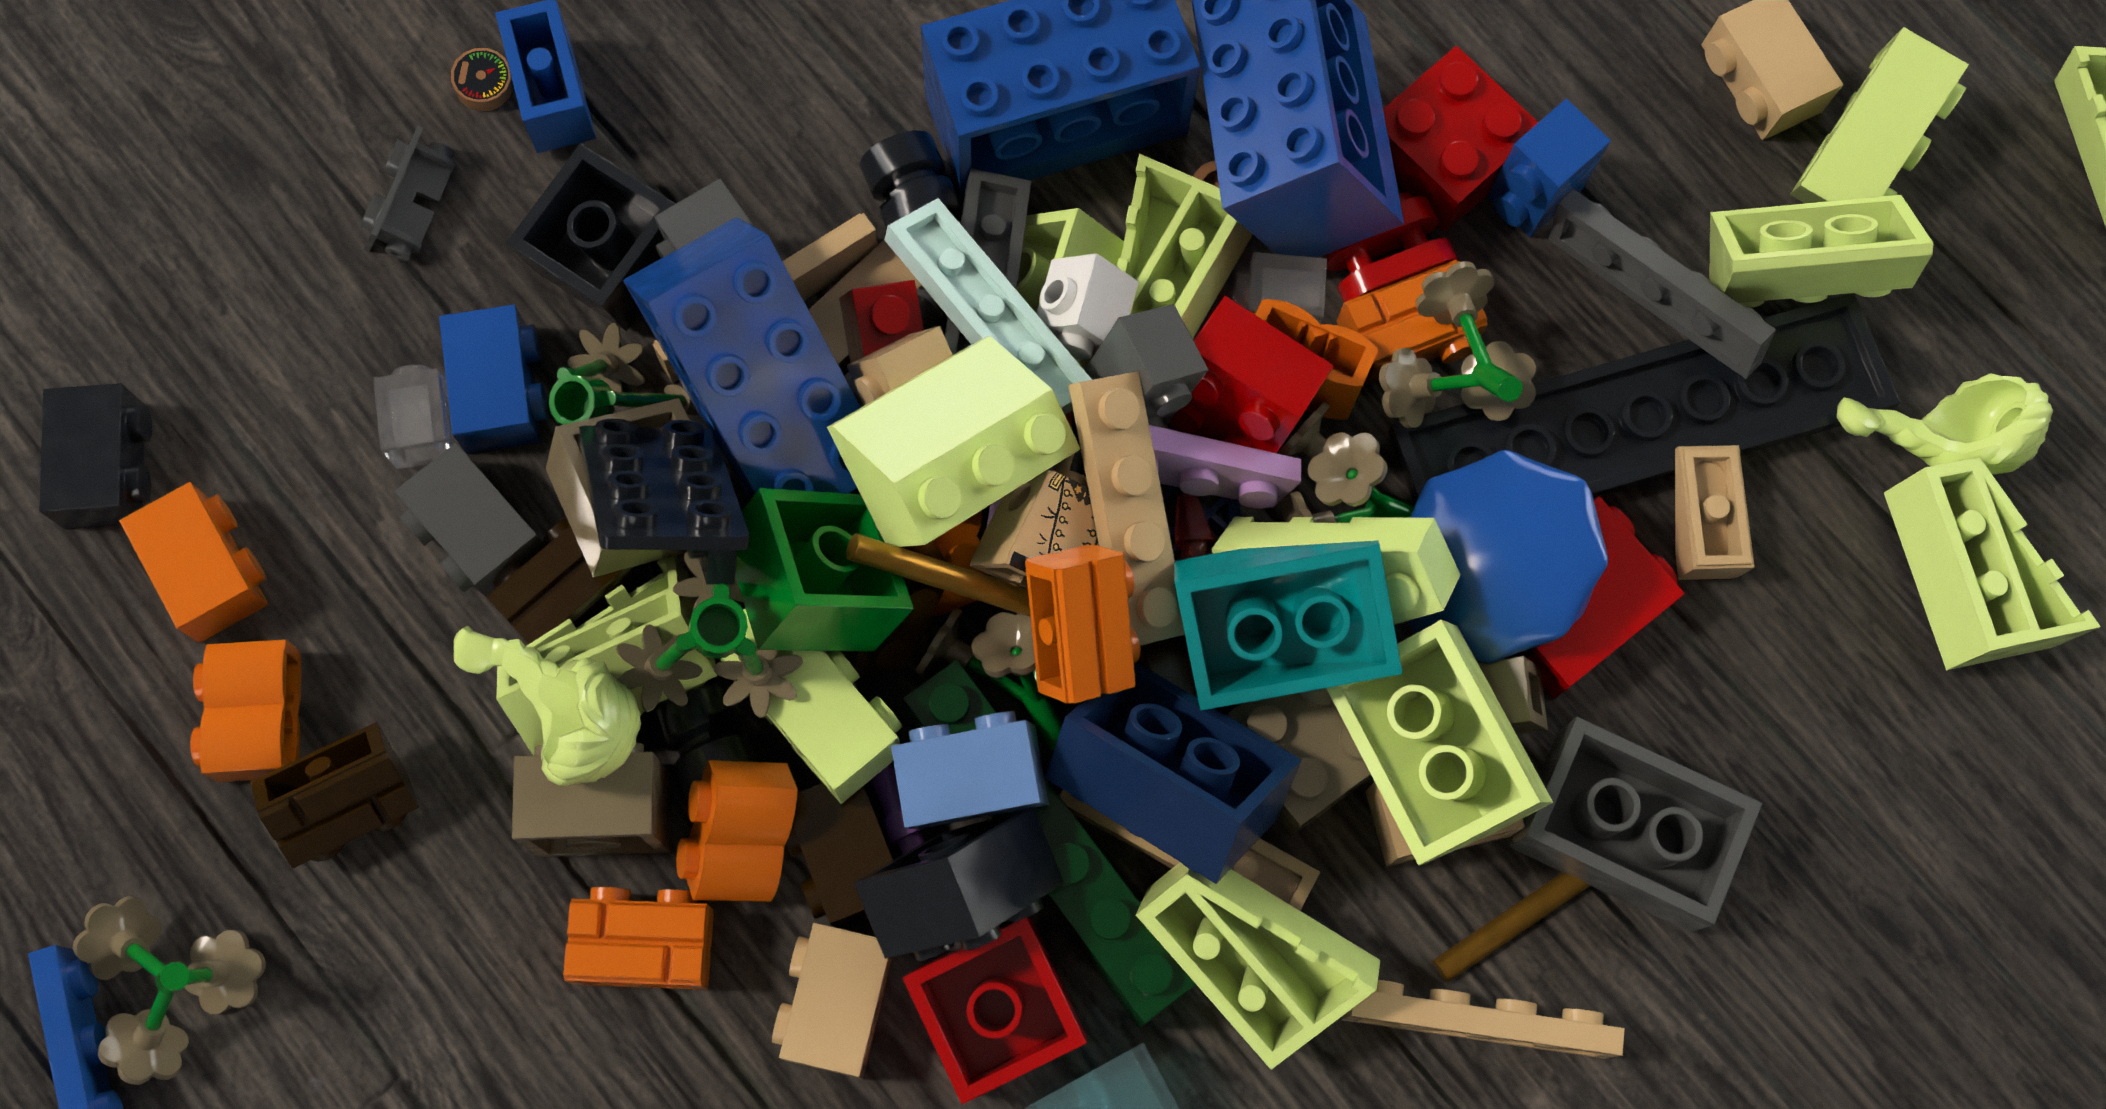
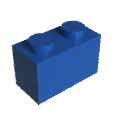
[495,0,596,154]
[1487,98,1611,238]
[439,304,549,454]

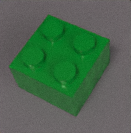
[735,488,914,651]

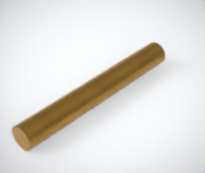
[846,533,1030,616]
[1432,872,1590,983]

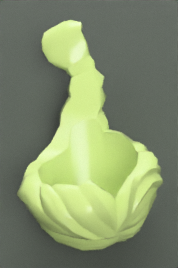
[1837,373,2053,474]
[454,626,641,786]

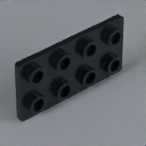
[579,418,749,584]

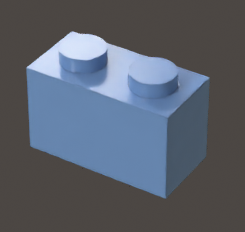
[891,711,1049,830]

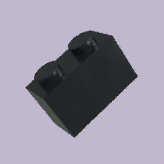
[39,383,152,530]

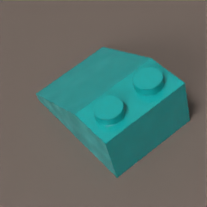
[1174,540,1403,711]

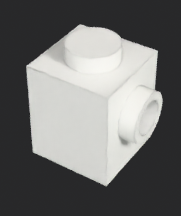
[1036,253,1139,360]

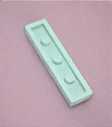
[884,198,1092,415]

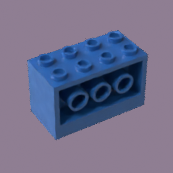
[920,0,1201,200]
[1191,0,1404,267]
[623,217,861,501]

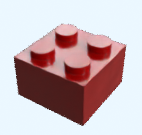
[1383,45,1538,233]
[1168,296,1334,453]
[902,916,1088,1104]

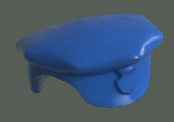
[1408,450,1608,663]

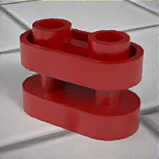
[1322,192,1459,302]

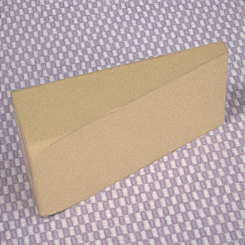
[1675,445,1755,580]

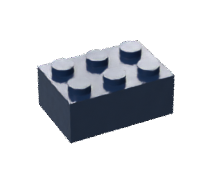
[1045,662,1302,884]

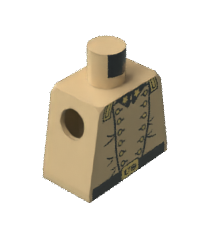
[970,449,1099,588]

